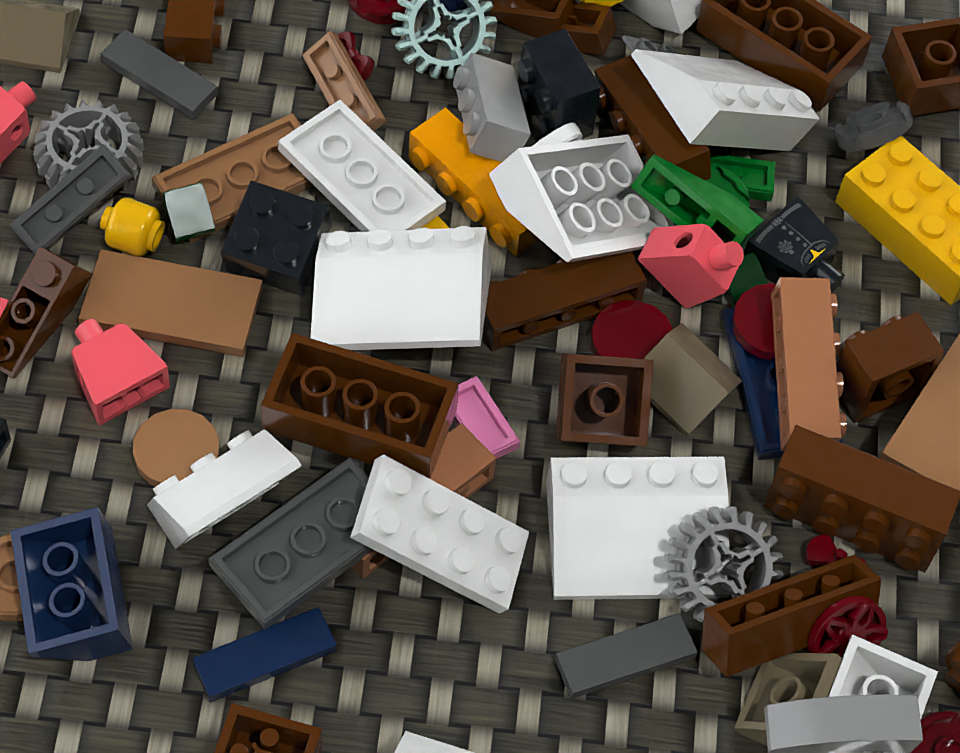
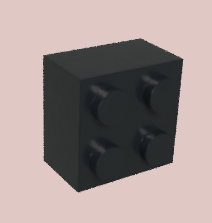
[517,29,601,139]
[220,180,332,297]

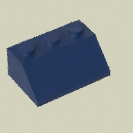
[10,507,133,661]

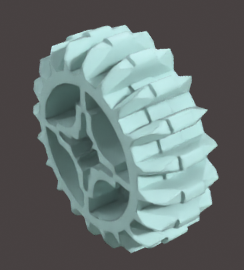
[391,0,497,79]

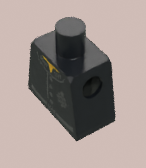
[744,196,845,293]

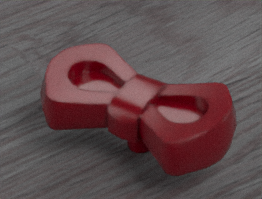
[337,31,375,81]
[805,534,866,566]

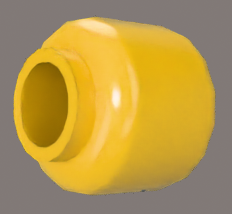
[100,198,165,257]

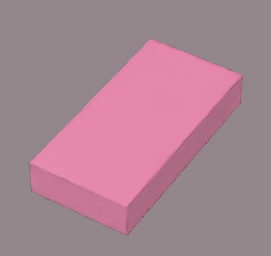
[453,376,520,459]

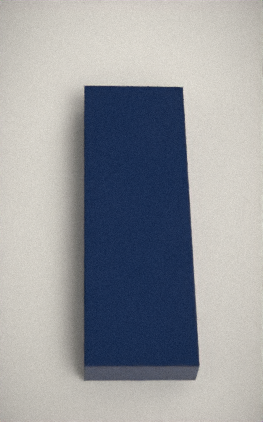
[192,607,337,703]

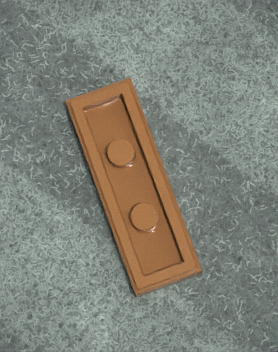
[302,31,386,132]

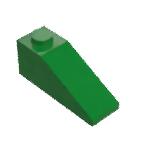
[630,154,764,249]

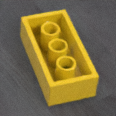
[835,136,960,305]

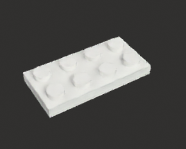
[278,100,446,232]
[350,455,529,613]

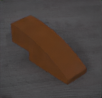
[489,0,617,56]

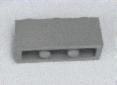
[453,53,531,162]

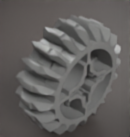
[33,99,144,199]
[663,506,784,622]

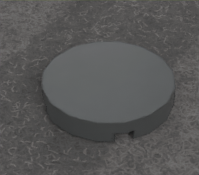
[834,101,913,151]

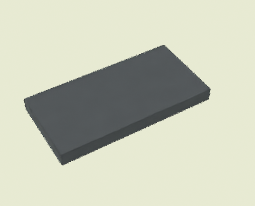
[209,457,373,630]

